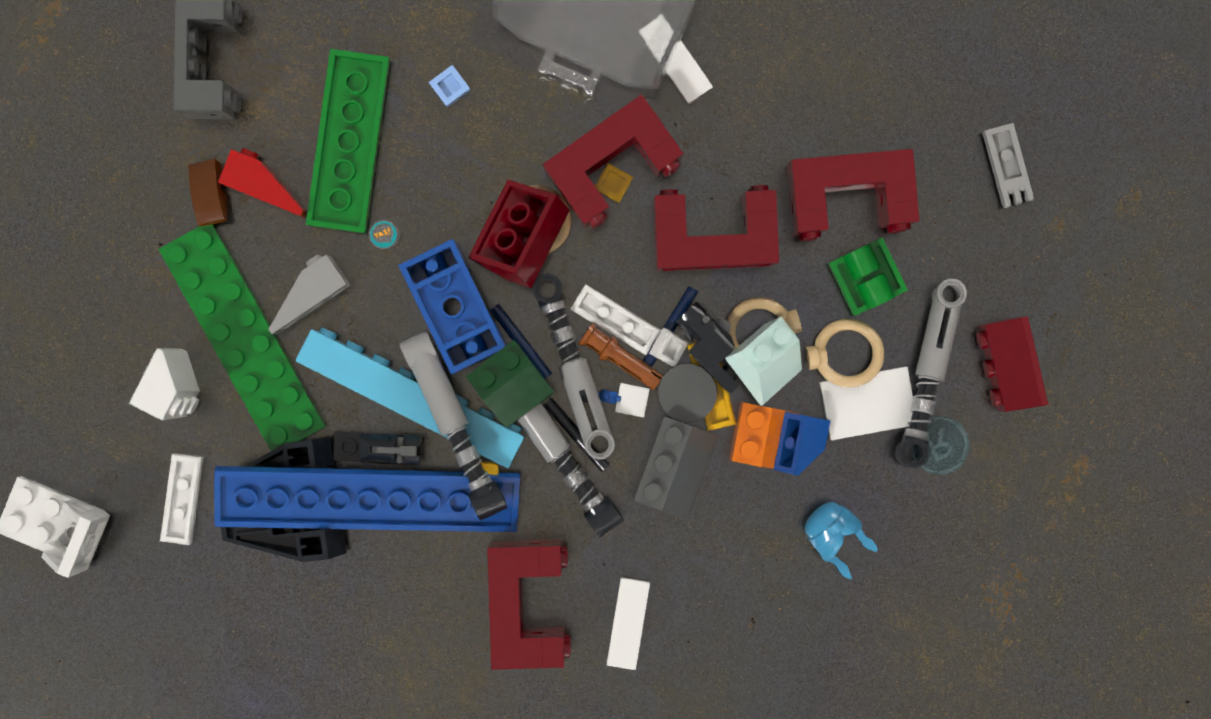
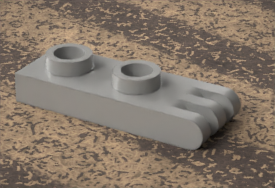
[982,123,1034,208]

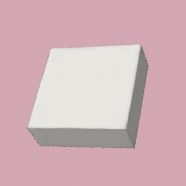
[649,328,689,367]
[615,383,650,418]

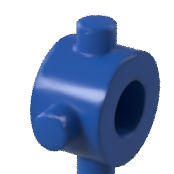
[597,389,621,404]

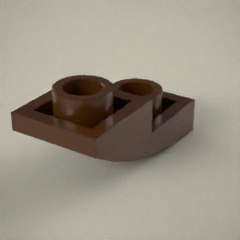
[188,158,227,227]

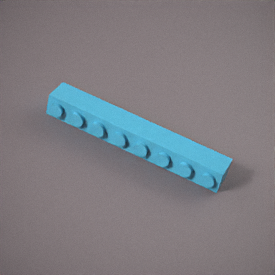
[295,327,526,469]

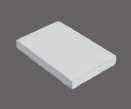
[819,367,913,440]

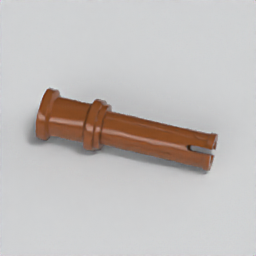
[578,322,663,391]

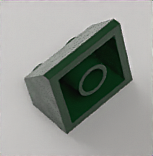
[465,340,555,428]

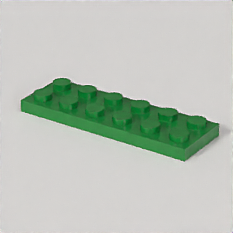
[305,49,390,234]

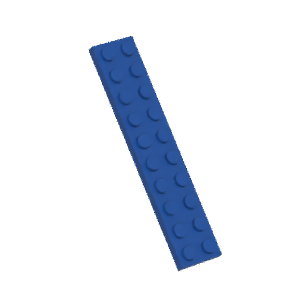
[214,466,520,532]

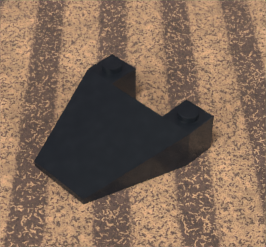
[221,436,347,562]

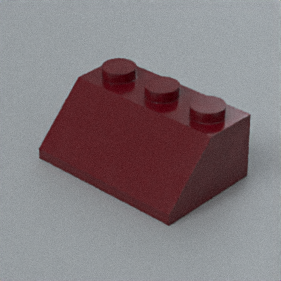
[468,180,570,288]
[976,316,1049,412]

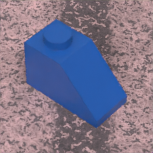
[773,412,831,476]

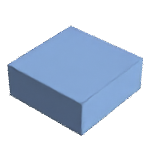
[429,65,471,108]

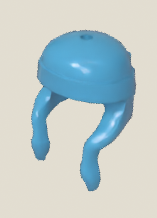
[805,502,878,579]

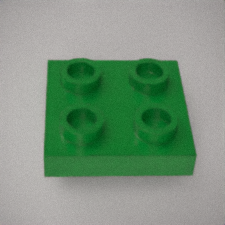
[828,237,908,316]

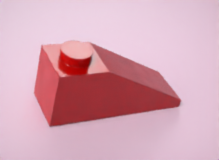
[218,148,307,218]

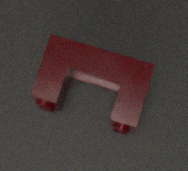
[542,94,684,229]
[785,149,920,241]
[653,185,779,272]
[487,539,571,670]

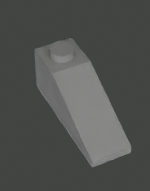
[269,254,351,335]

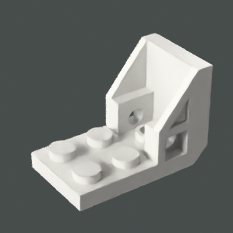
[0,476,110,578]

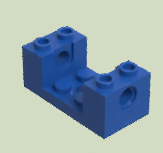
[398,239,507,374]

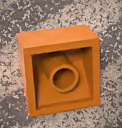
[729,401,798,469]

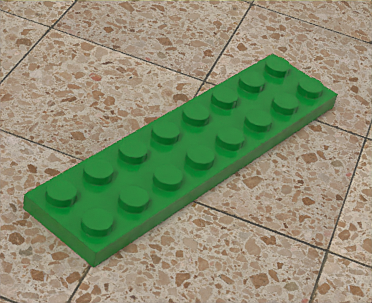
[158,224,327,451]

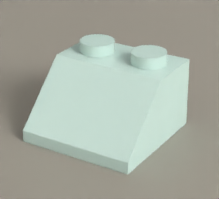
[725,316,802,406]

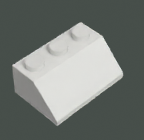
[129,348,200,420]

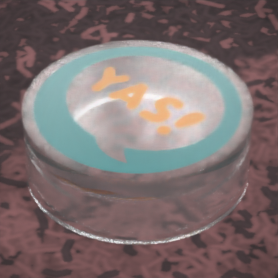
[369,220,400,250]

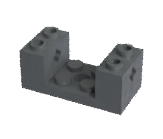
[173,0,242,120]

